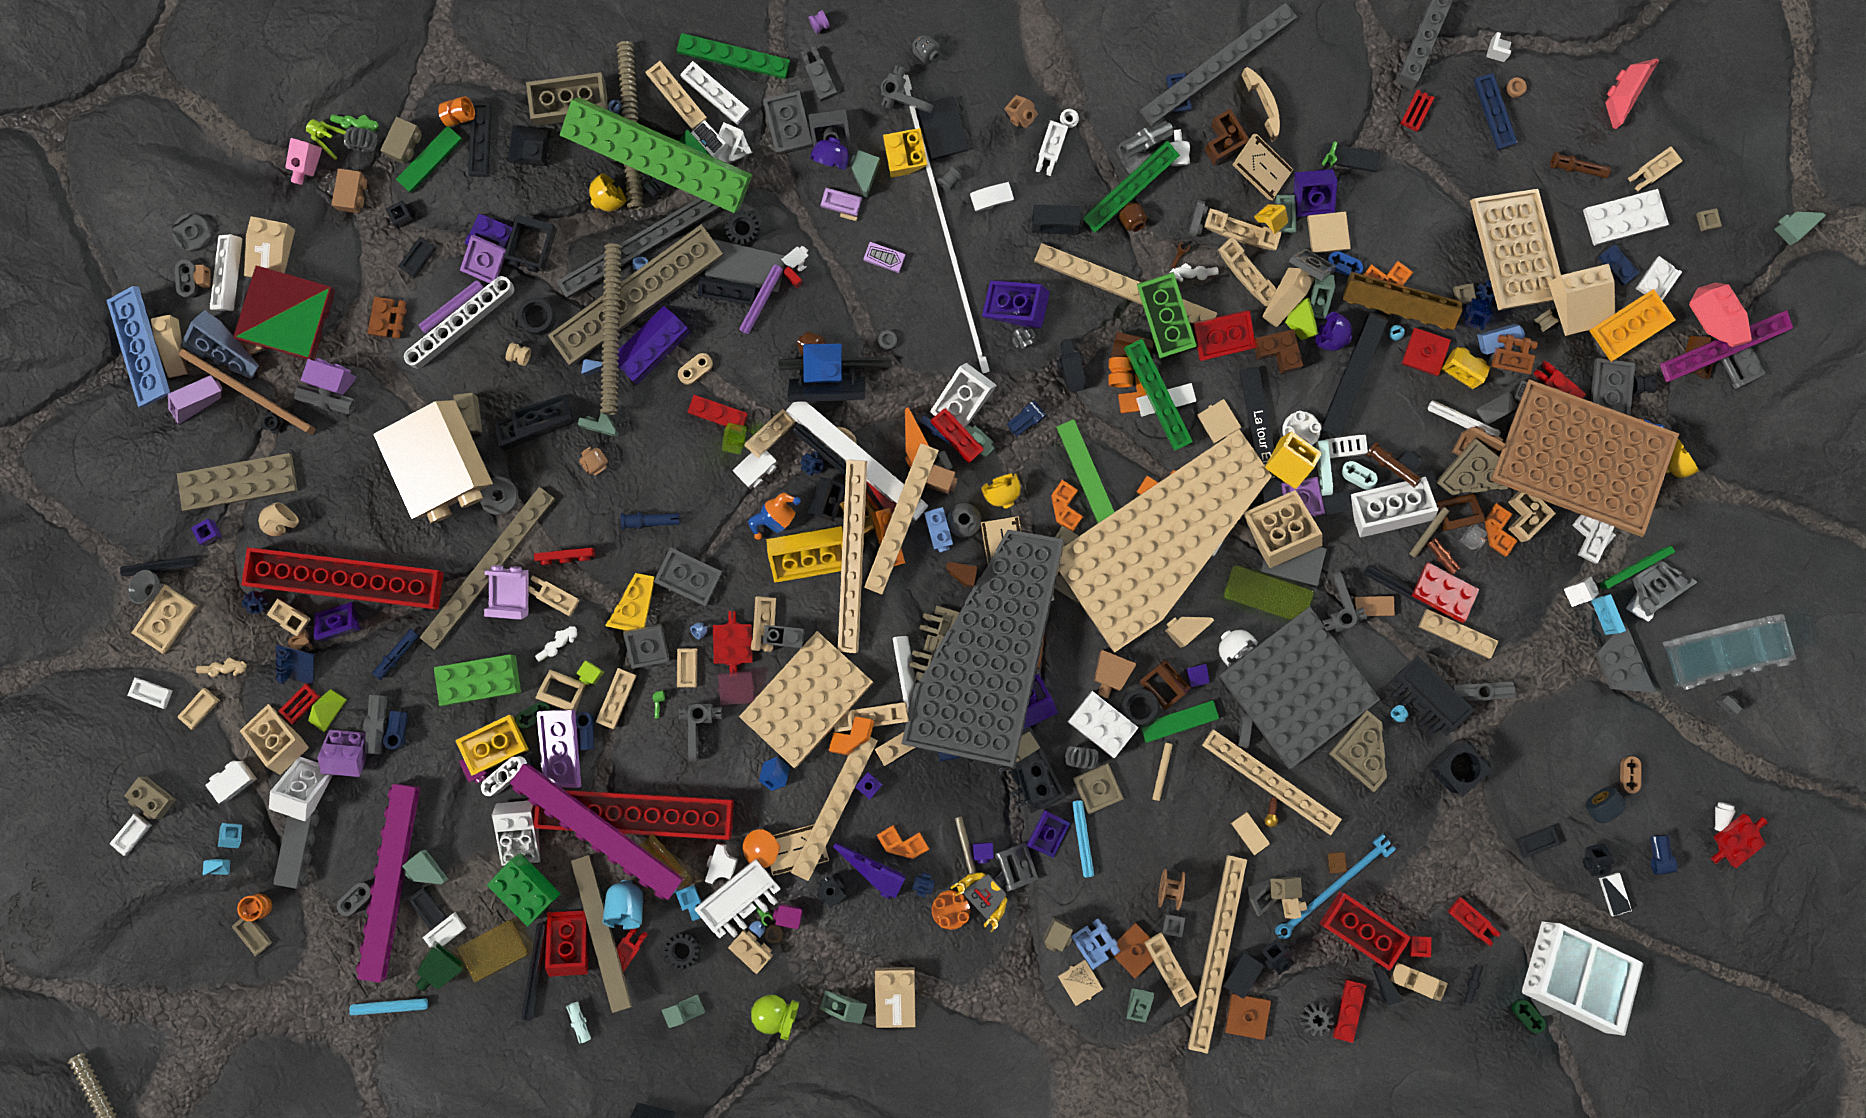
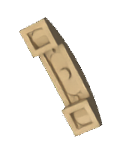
[1242,67,1280,142]
[1204,208,1282,251]
[1218,237,1277,306]
[834,702,909,732]
[1144,933,1197,1007]

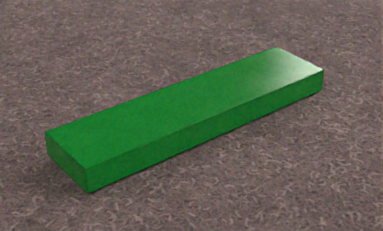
[396,127,463,193]
[1599,546,1675,590]
[1140,700,1219,743]

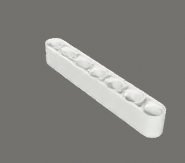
[404,276,514,369]

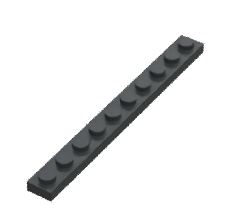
[1140,3,1297,127]
[557,198,722,299]

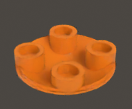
[743,829,780,868]
[932,890,970,930]

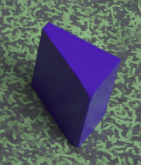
[1186,664,1210,687]

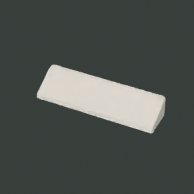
[210,234,242,311]
[893,636,916,713]

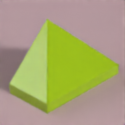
[1285,298,1318,340]
[308,689,347,732]

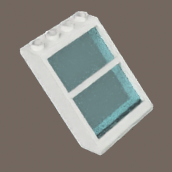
[1522,922,1643,1036]

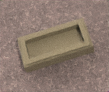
[231,919,272,956]

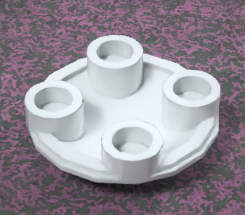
[1282,411,1321,446]

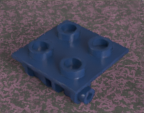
[276,644,314,684]

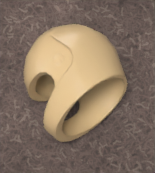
[258,503,299,536]

